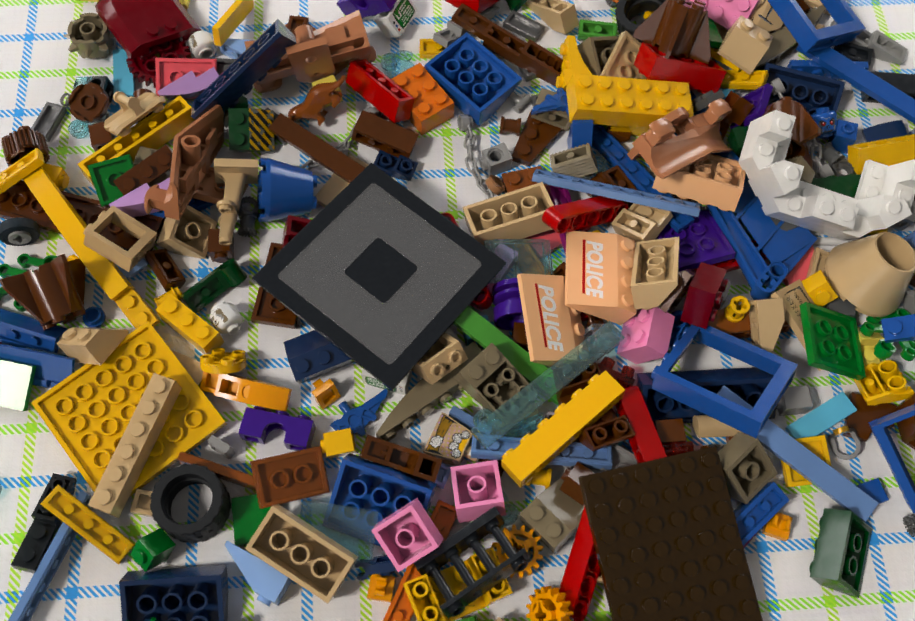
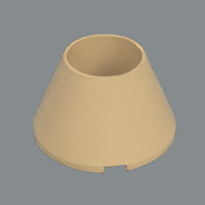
[825,232,915,317]

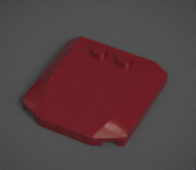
[96,0,201,59]

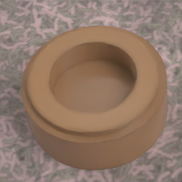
[485,175,505,195]

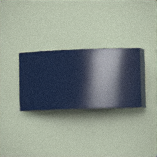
[862,120,908,142]
[373,150,418,181]

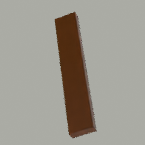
[268,113,365,183]

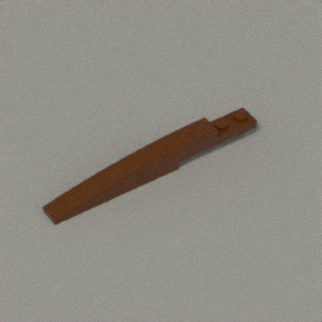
[451,3,563,87]

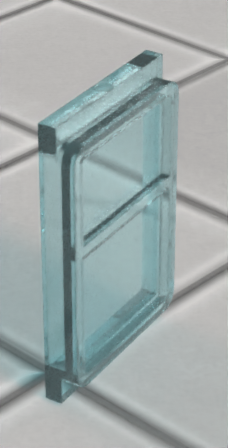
[484,239,553,284]
[300,500,379,560]

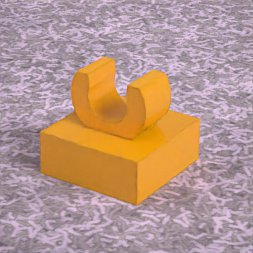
[311,379,341,410]
[762,512,793,541]
[367,574,396,603]

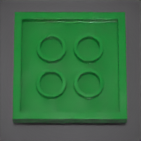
[799,302,866,380]

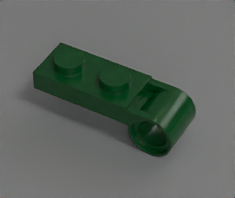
[180,258,247,313]

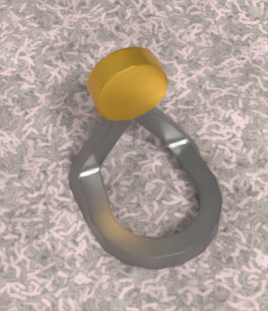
[827,426,861,460]

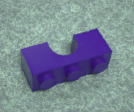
[336,0,396,19]
[238,406,316,451]

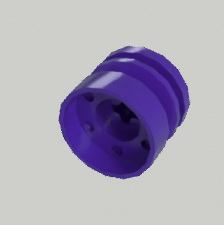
[492,278,524,331]

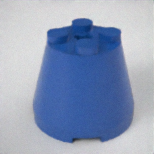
[257,158,317,222]

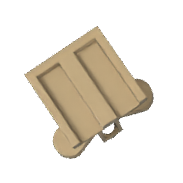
[214,158,258,245]

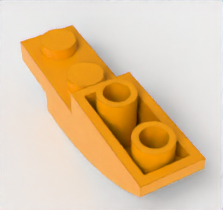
[200,372,292,412]

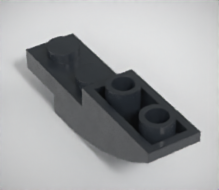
[11,473,77,573]

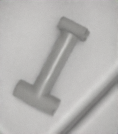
[508,92,532,113]

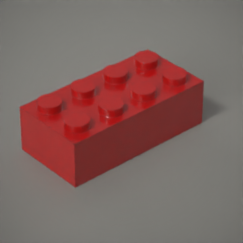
[633,42,727,94]

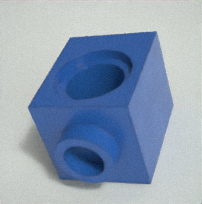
[828,119,858,154]

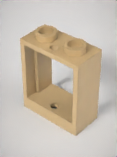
[83,205,157,272]
[412,333,468,385]

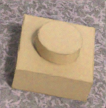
[130,489,153,517]

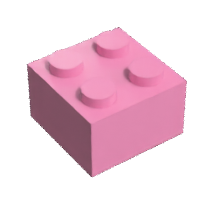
[617,307,675,364]
[450,460,506,523]
[371,498,444,572]

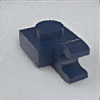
[354,555,396,580]

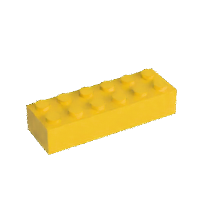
[566,74,694,128]

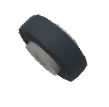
[0,217,40,246]

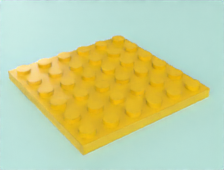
[31,321,227,497]

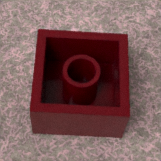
[680,262,729,329]

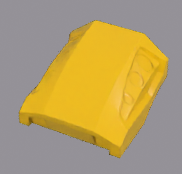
[854,360,914,405]

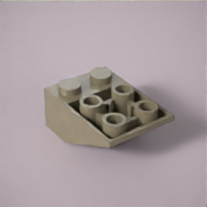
[454,343,538,425]

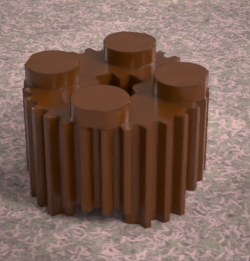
[1,126,50,167]

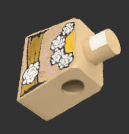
[423,412,478,466]

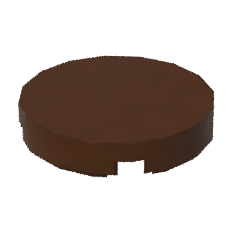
[68,82,109,123]

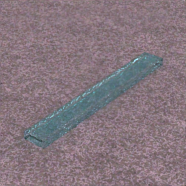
[470,321,625,450]

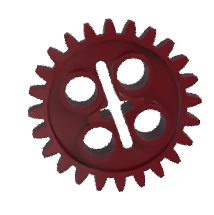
[126,37,192,88]

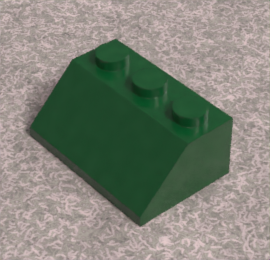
[810,508,872,598]

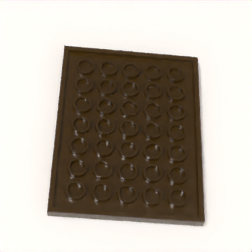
[578,446,763,621]

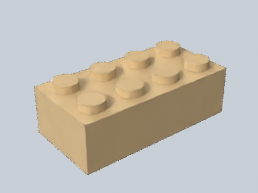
[462,182,554,249]
[245,504,359,604]

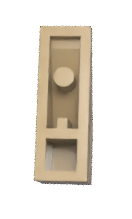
[525,0,579,34]
[748,298,786,353]

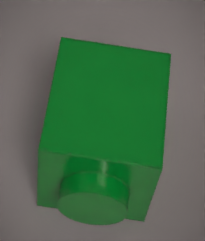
[130,528,176,572]

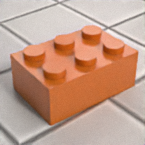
[391,63,454,135]

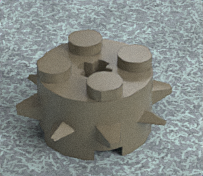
[64,13,115,59]

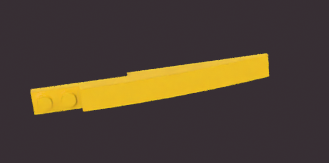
[23,166,161,329]

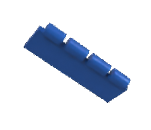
[0,344,75,388]

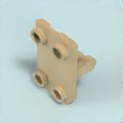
[104,91,167,136]

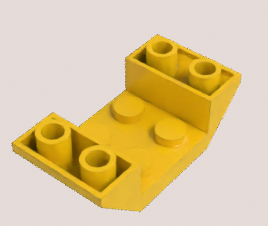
[403,547,513,621]

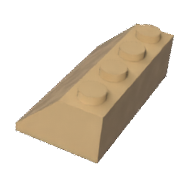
[630,237,680,310]

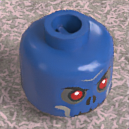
[811,107,838,138]

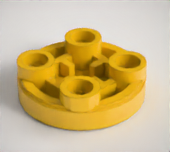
[200,348,247,374]

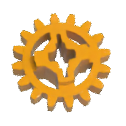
[491,524,544,579]
[526,586,573,621]

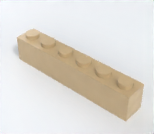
[88,373,182,518]

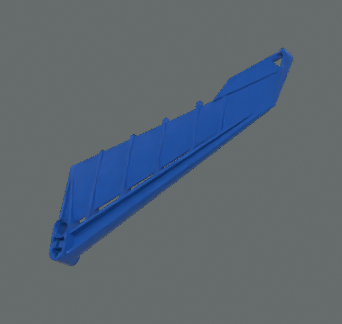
[674,91,817,300]

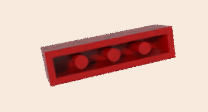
[346,59,415,123]

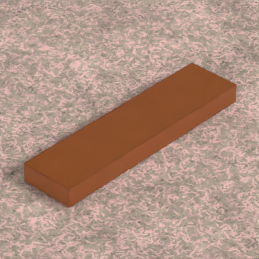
[177,451,256,491]

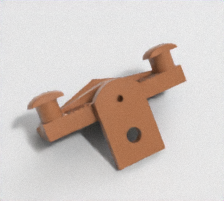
[244,10,376,93]
[627,98,732,179]
[144,104,249,220]

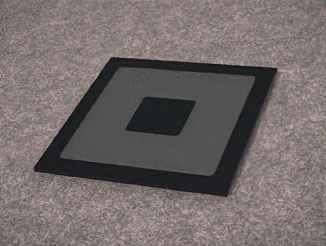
[252,163,506,391]

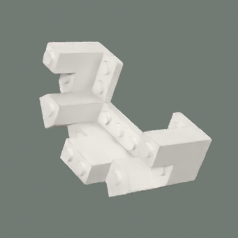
[738,110,915,240]

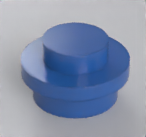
[82,307,106,327]

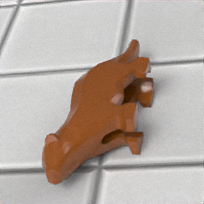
[288,75,346,126]

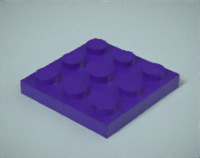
[655,209,736,272]

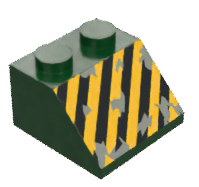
[228,108,275,152]

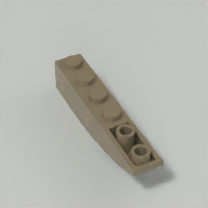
[741,5,826,70]
[376,341,482,442]

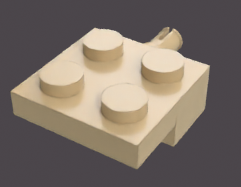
[611,203,673,243]

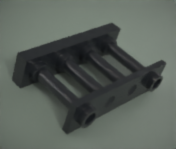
[414,506,531,619]

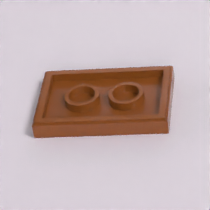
[250,446,330,509]

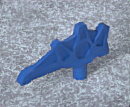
[531,88,569,117]
[330,389,388,437]

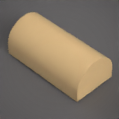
[692,415,744,438]

